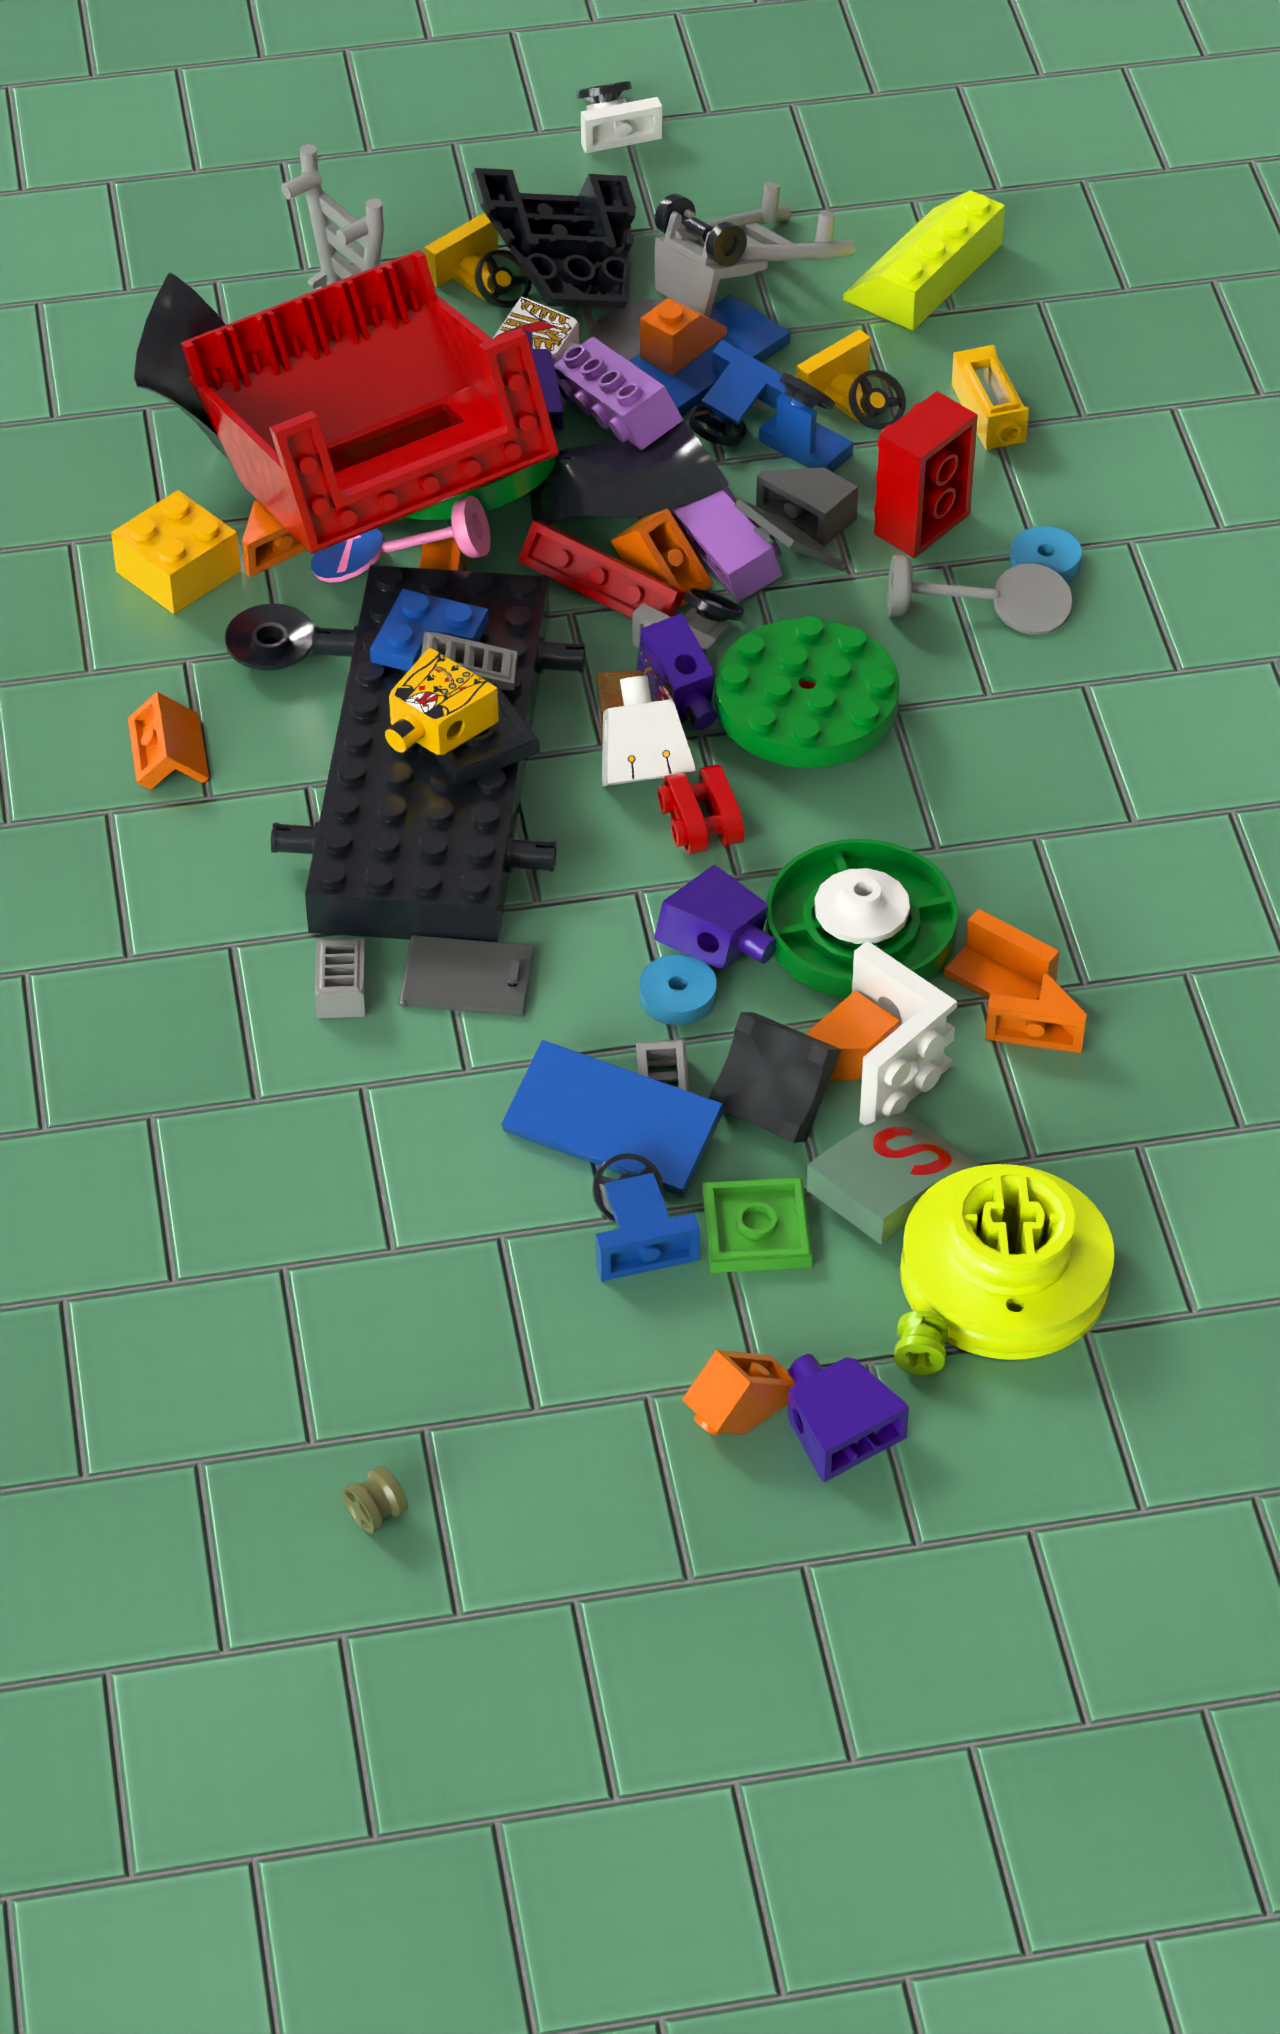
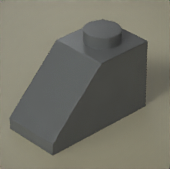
[756,467,858,546]

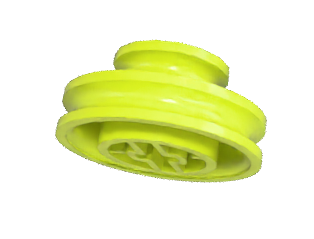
[900,1164,1115,1360]

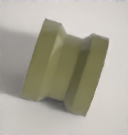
[342,1466,408,1534]

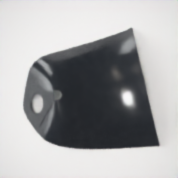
[134,273,228,458]
[530,420,729,525]

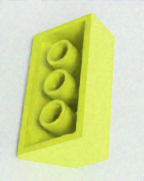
[843,190,1005,331]

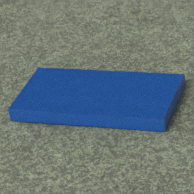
[629,294,791,416]
[501,1040,724,1196]

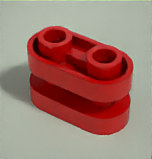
[657,764,744,855]

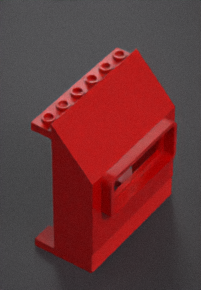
[181,250,559,554]

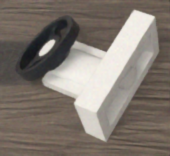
[576,81,662,153]

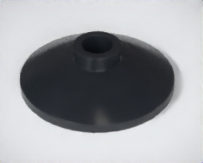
[225,604,314,670]

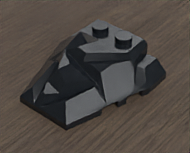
[471,168,636,308]

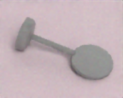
[887,555,1073,635]

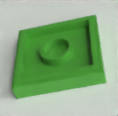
[702,1177,812,1273]

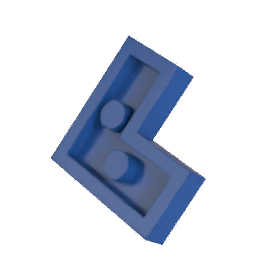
[370,589,489,671]

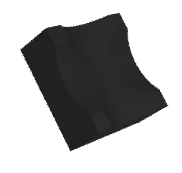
[708,1012,841,1143]

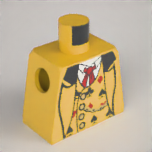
[385,647,499,755]

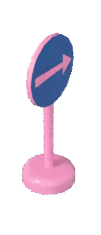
[311,495,491,583]

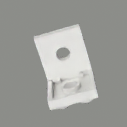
[852,941,957,1126]

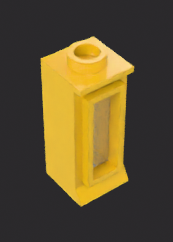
[951,345,1029,450]

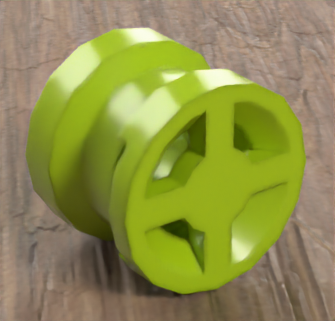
[894,1311,949,1375]

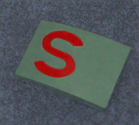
[807,1113,981,1245]

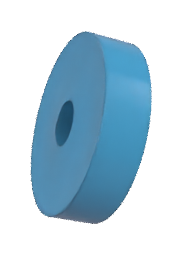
[1010,526,1082,583]
[639,954,717,1025]

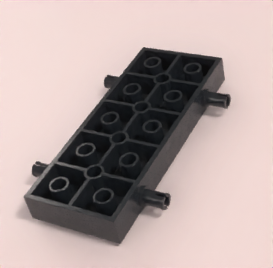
[271,565,586,942]

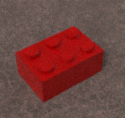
[874,391,978,558]

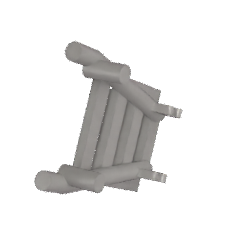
[281,144,384,292]

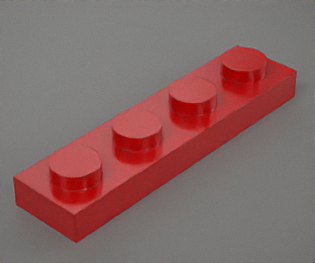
[517,520,685,619]

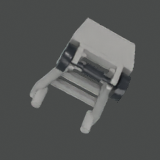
[655,182,856,317]

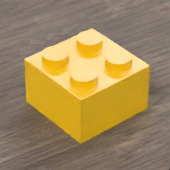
[111,490,241,614]

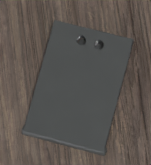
[734,499,847,571]
[398,935,534,1016]

